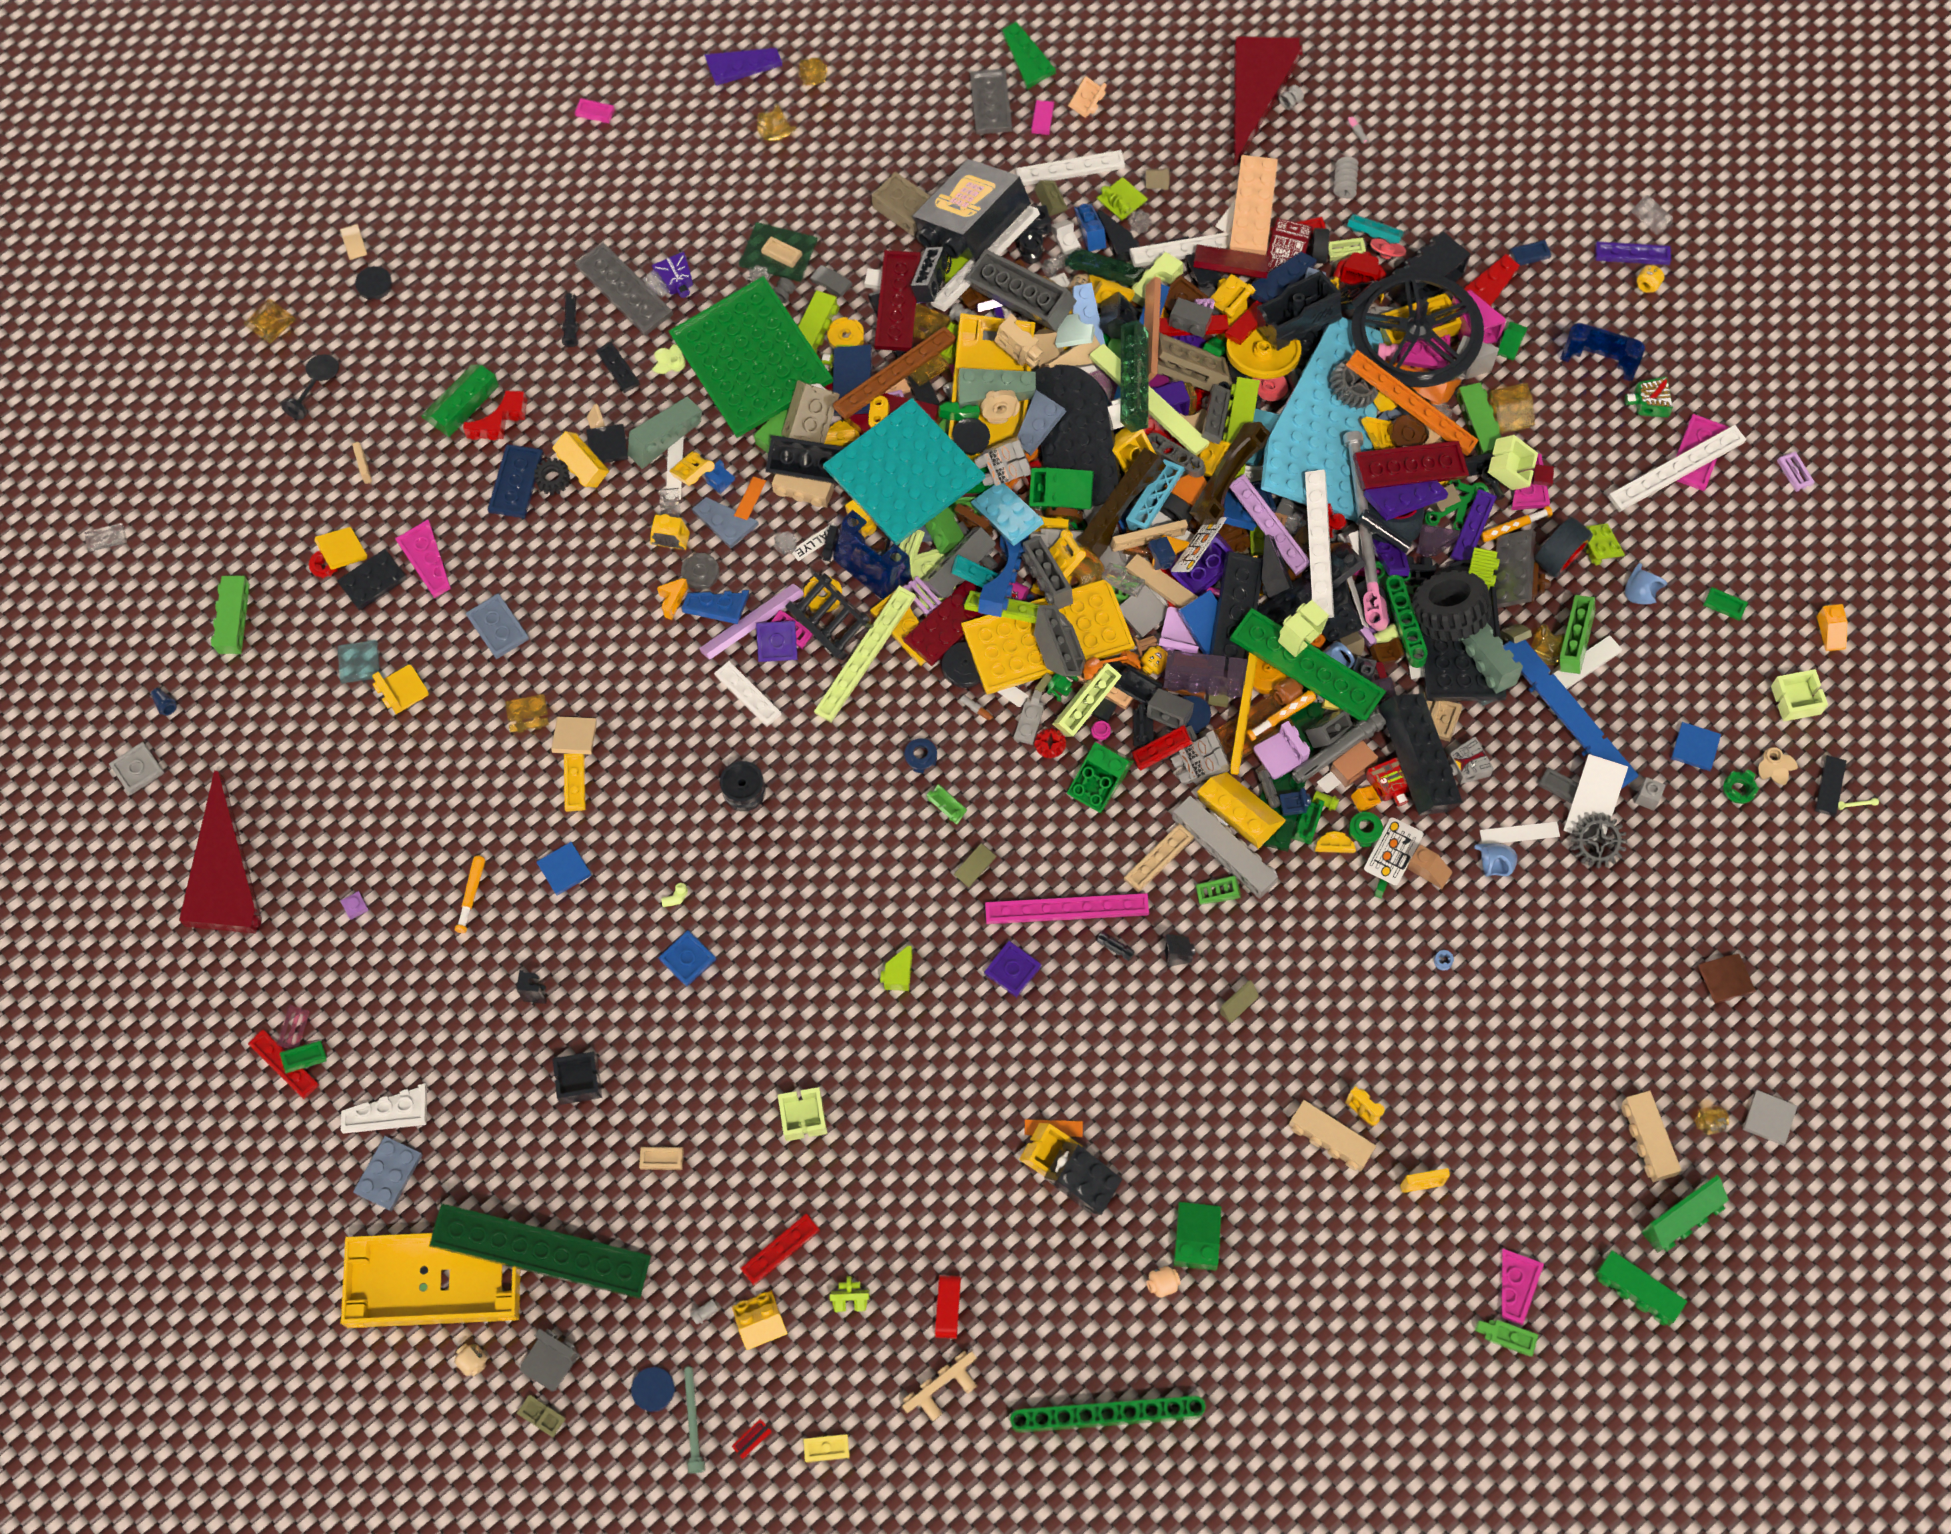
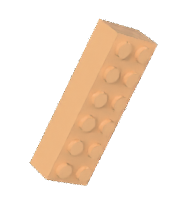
[1230,155,1278,255]

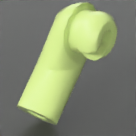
[661,883,688,907]

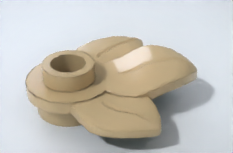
[1758,748,1798,785]

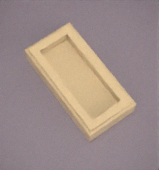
[761,237,802,268]
[352,442,372,484]
[639,1147,684,1170]

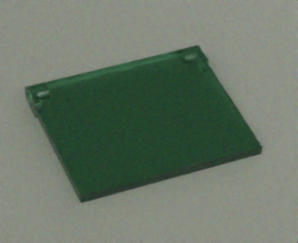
[739,222,818,282]

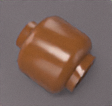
[1273,677,1303,706]

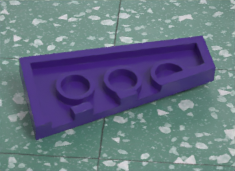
[705,48,783,86]
[1363,481,1449,521]
[1372,537,1410,576]

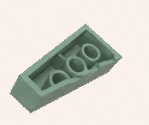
[957,368,1036,409]
[628,396,702,469]
[1458,623,1523,694]

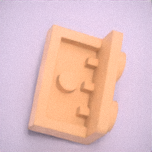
[1068,76,1107,118]

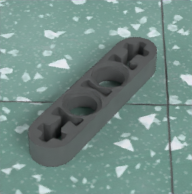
[1147,433,1206,478]

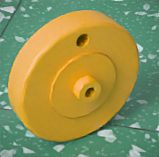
[1253,658,1289,694]

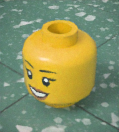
[1636,265,1664,293]
[1140,646,1169,675]

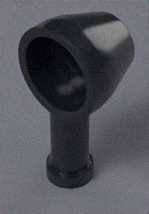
[1482,465,1505,500]

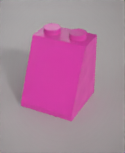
[1452,290,1506,344]

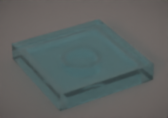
[338,640,380,683]

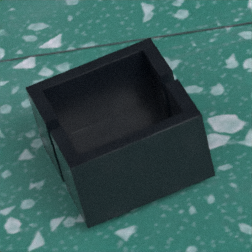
[552,1051,602,1105]

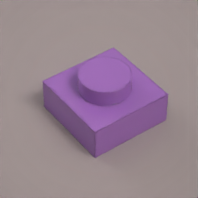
[341,891,369,920]

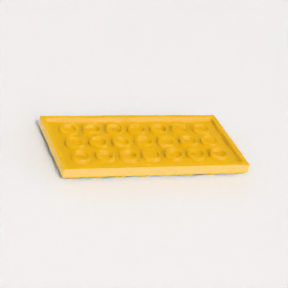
[961,578,1135,695]

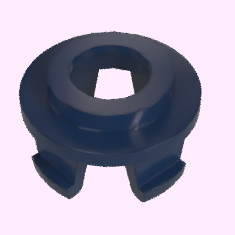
[904,738,937,773]

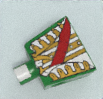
[1625,377,1673,418]

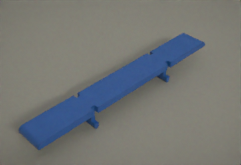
[1503,640,1638,789]

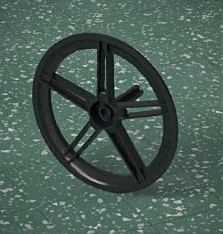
[1351,271,1484,388]

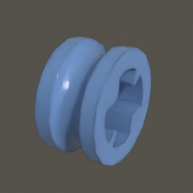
[1434,950,1454,971]

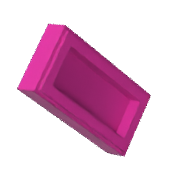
[575,98,615,124]
[1032,100,1054,135]

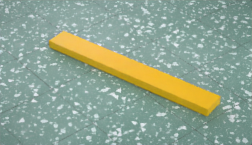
[1231,652,1258,775]

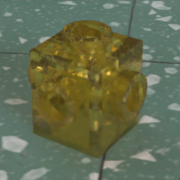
[799,57,827,86]

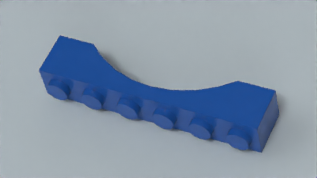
[978,534,1030,617]

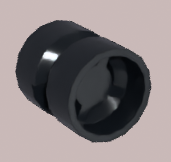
[1020,230,1043,264]

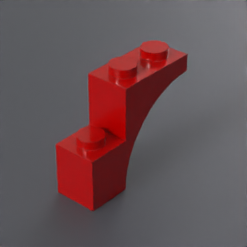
[463,391,527,440]

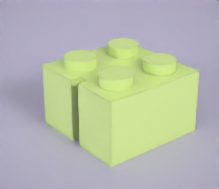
[1488,435,1538,490]
[1278,600,1329,657]
[1771,669,1828,722]
[778,1087,827,1141]

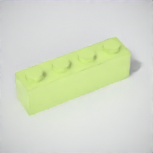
[1052,663,1122,737]

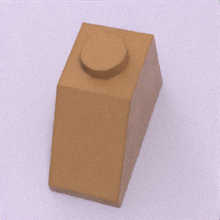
[1407,844,1452,889]

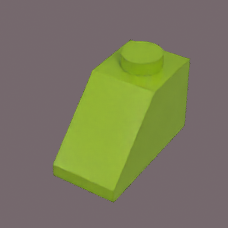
[880,946,913,991]

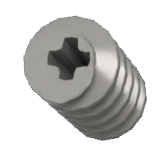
[1334,156,1358,199]

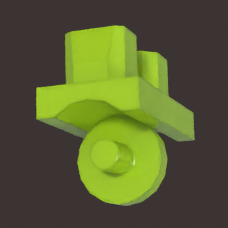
[830,1276,870,1312]

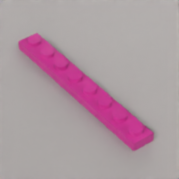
[985,893,1149,924]

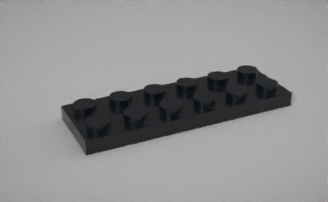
[1257,543,1366,627]
[1208,551,1263,675]

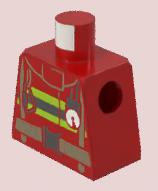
[1365,757,1410,807]

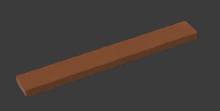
[833,326,957,420]

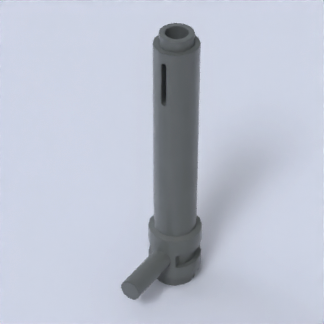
[1291,711,1386,783]

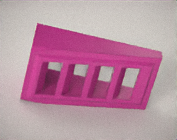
[771,610,813,649]

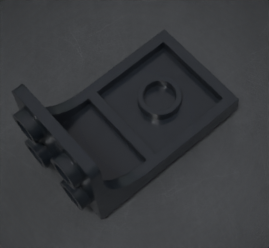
[1322,580,1364,642]

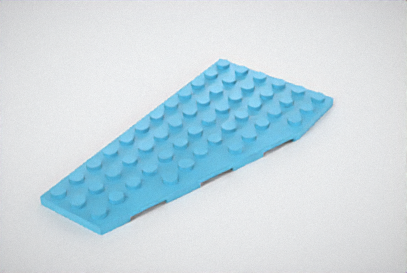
[1261,317,1383,522]

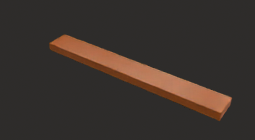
[1346,350,1479,456]

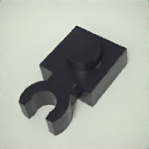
[822,525,841,562]

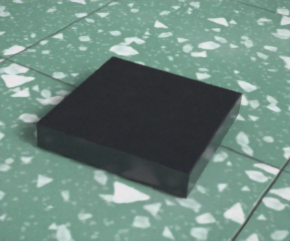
[586,424,628,463]

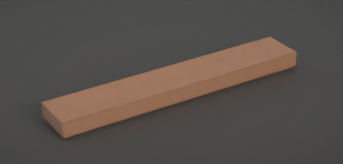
[1142,276,1161,383]

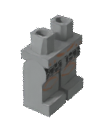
[974,436,1031,486]
[1171,730,1231,785]

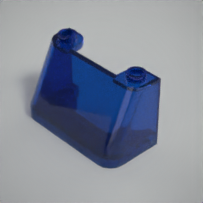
[1560,323,1645,381]

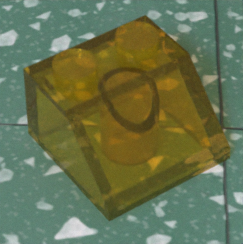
[1487,383,1535,434]

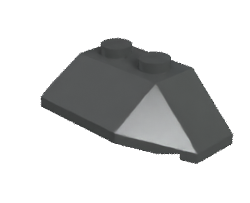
[1034,605,1086,677]

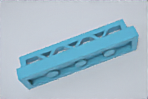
[1126,459,1185,532]

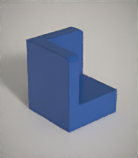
[705,460,735,494]

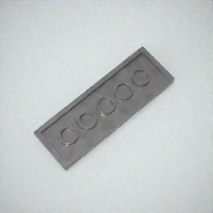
[575,242,673,336]

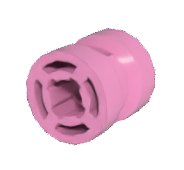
[1378,343,1398,363]

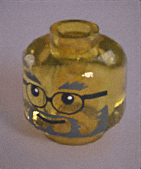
[1695,1105,1729,1135]

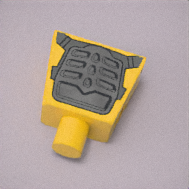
[650,514,690,550]

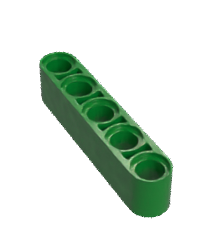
[1385,575,1427,668]

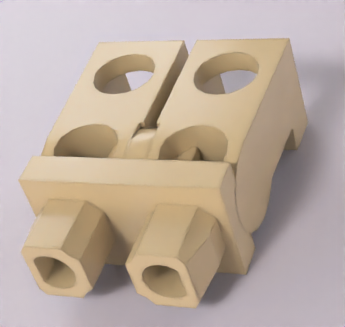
[995,314,1043,369]

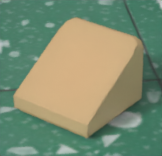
[587,404,605,429]

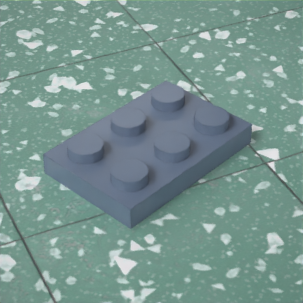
[465,593,529,659]
[353,1136,423,1211]

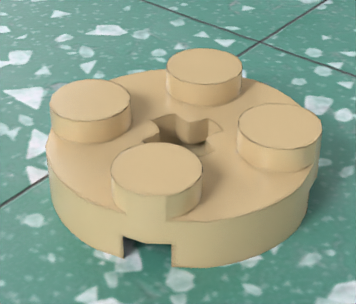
[981,390,1020,424]

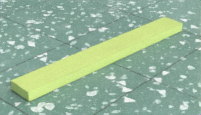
[1089,344,1210,456]
[814,585,916,723]

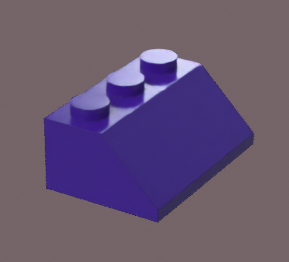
[1169,532,1234,597]

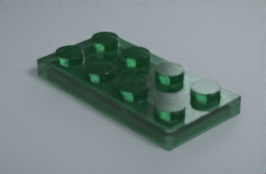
[1064,248,1146,286]

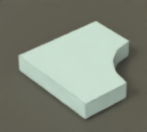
[1055,313,1095,348]

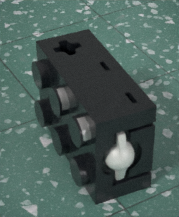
[1044,1142,1122,1215]

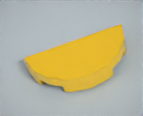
[1315,831,1356,853]

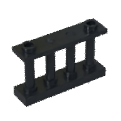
[785,572,874,660]

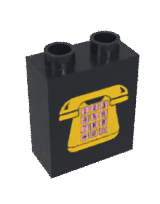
[912,159,1031,262]

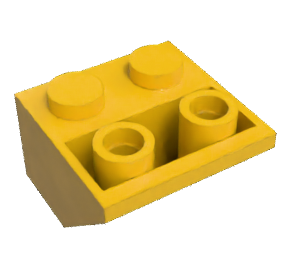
[732,1291,787,1350]

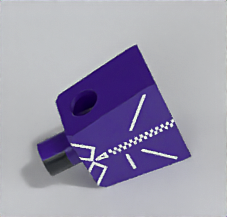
[652,252,693,298]

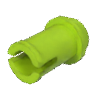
[1312,791,1339,811]

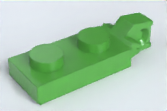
[1475,1320,1538,1357]

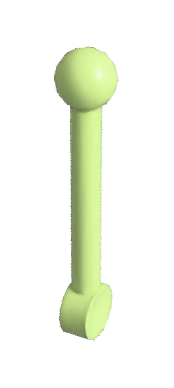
[1838,798,1879,810]

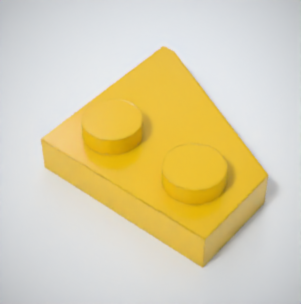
[1361,417,1396,450]
[824,420,860,447]

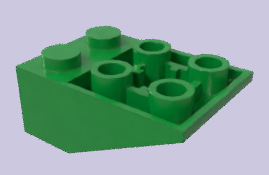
[1029,468,1094,510]
[1067,741,1134,813]

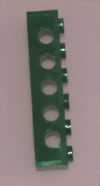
[1120,320,1149,433]

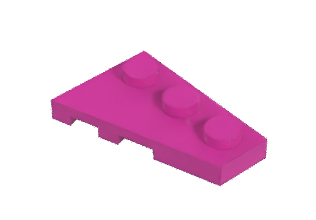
[1511,454,1550,510]

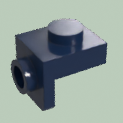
[1148,536,1176,570]
[1279,788,1311,816]

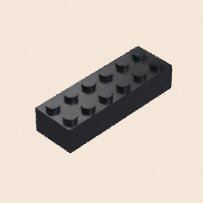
[1379,693,1463,815]

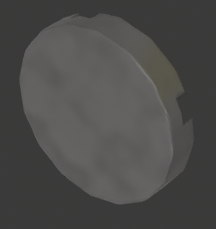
[681,553,720,590]

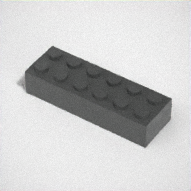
[965,249,1077,332]

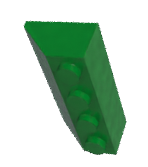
[421,365,499,437]
[1641,1175,1729,1253]

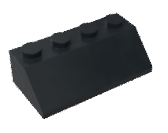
[765,435,845,484]

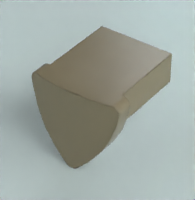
[1146,168,1171,190]
[1429,484,1461,512]
[1339,631,1364,658]

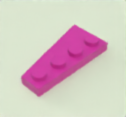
[395,520,451,598]

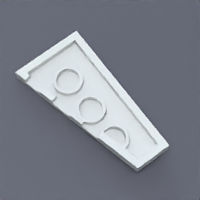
[341,1083,427,1133]

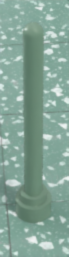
[684,1366,705,1474]

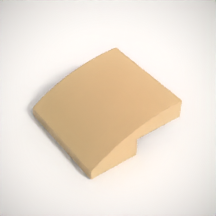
[1423,692,1462,742]

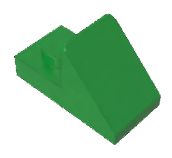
[1497,321,1528,361]

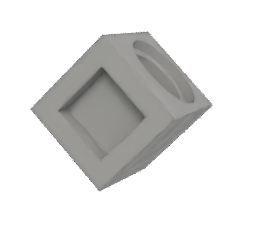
[1635,777,1666,811]

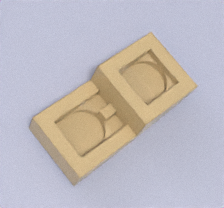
[340,224,367,260]

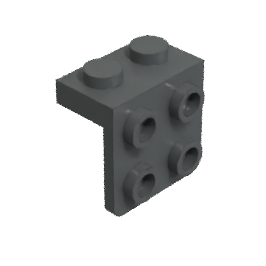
[520,1329,579,1392]

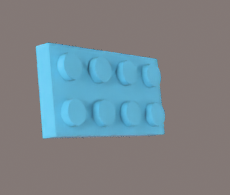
[971,483,1044,546]

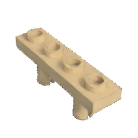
[901,1351,977,1421]

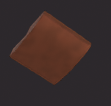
[1698,953,1756,1004]

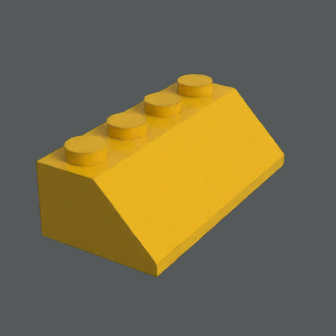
[1380,293,1462,346]
[1197,772,1286,849]

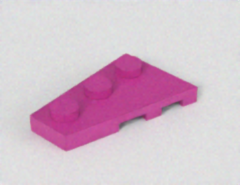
[1397,335,1451,370]
[1502,1248,1544,1326]

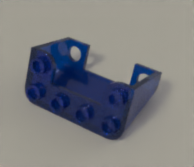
[833,510,911,599]

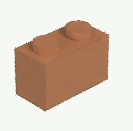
[1330,741,1378,788]

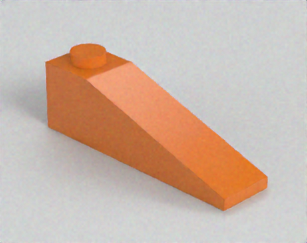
[1385,360,1462,405]

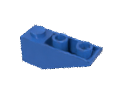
[1074,204,1106,252]

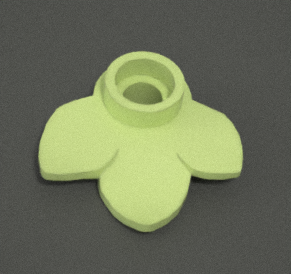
[652,344,685,374]

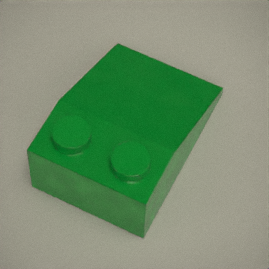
[1173,1202,1221,1271]

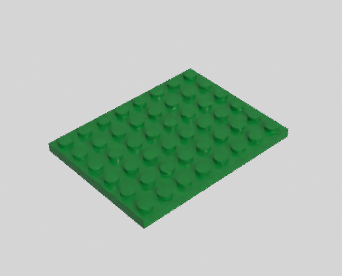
[669,276,833,438]

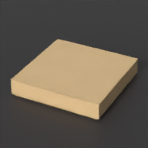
[551,717,597,755]

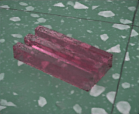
[276,1005,310,1049]

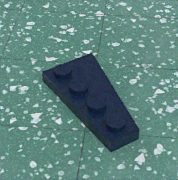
[1250,252,1317,304]

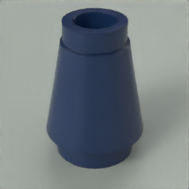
[151,688,177,716]

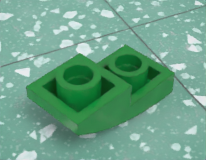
[938,402,980,421]

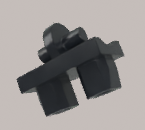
[1401,556,1436,588]
[1353,656,1377,681]

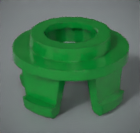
[1047,673,1079,702]
[1723,769,1759,804]
[1349,812,1383,847]

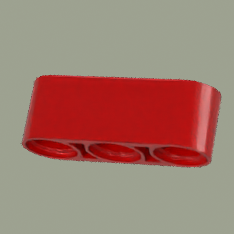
[935,1275,961,1339]

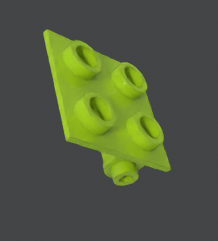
[1097,177,1148,221]
[1584,523,1625,566]

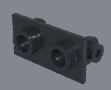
[1133,704,1154,747]

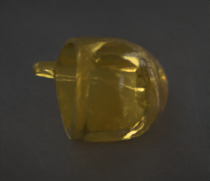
[757,103,797,142]
[1068,545,1105,587]
[1531,624,1565,665]

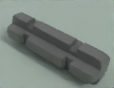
[1258,770,1280,808]

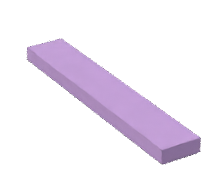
[1229,474,1310,575]
[699,584,804,659]

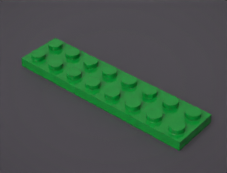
[1230,608,1386,721]

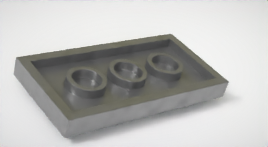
[970,68,1012,134]
[1495,529,1536,608]

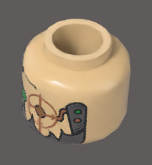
[454,1344,487,1377]

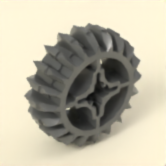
[1329,360,1379,410]
[1571,813,1627,868]

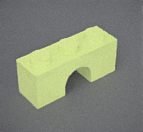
[1132,252,1183,308]

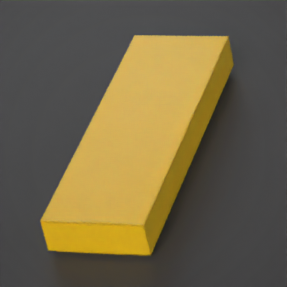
[564,754,586,812]

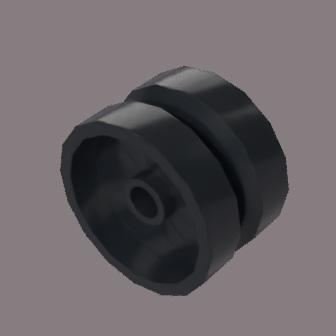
[720,761,766,811]

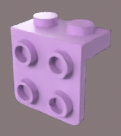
[1159,607,1199,657]
[1254,721,1310,779]

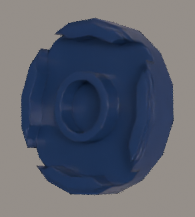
[1183,696,1211,734]
[631,1367,675,1412]

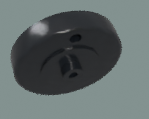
[941,642,981,688]

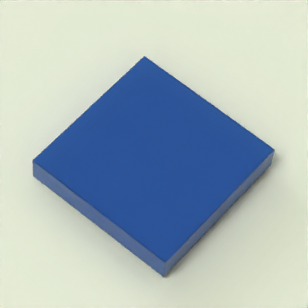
[1671,722,1721,771]
[536,842,592,896]
[658,931,716,987]

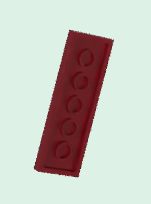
[874,250,921,351]
[1353,441,1469,491]
[903,566,987,666]

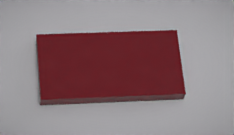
[1193,244,1269,279]

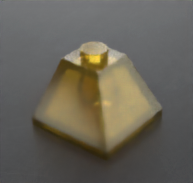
[244,298,296,344]

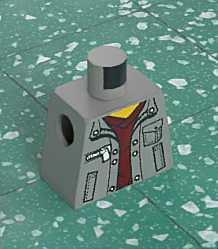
[1447,737,1494,784]

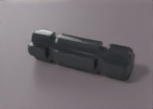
[1097,932,1135,961]

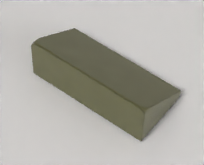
[1034,180,1068,216]
[1220,980,1259,1023]

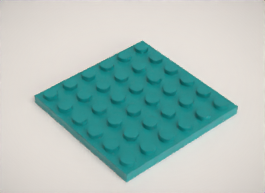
[823,398,985,546]

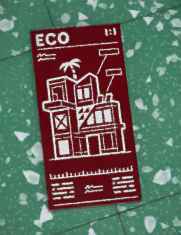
[1259,218,1313,279]

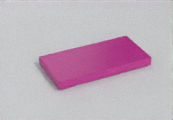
[1676,414,1729,491]

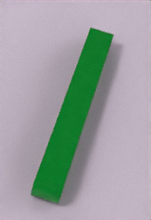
[1010,1396,1206,1433]

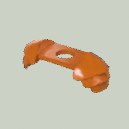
[1082,650,1141,680]

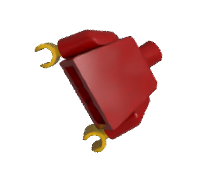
[1330,252,1386,304]

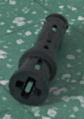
[562,293,579,347]
[1356,509,1412,553]

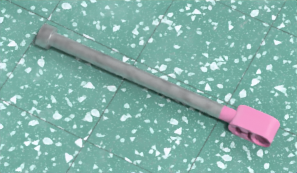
[1343,431,1388,631]

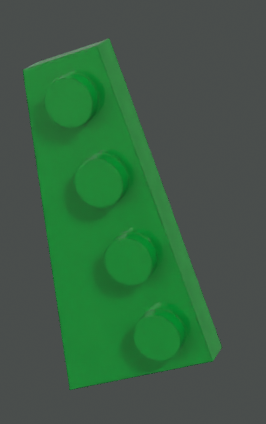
[1002,21,1056,90]

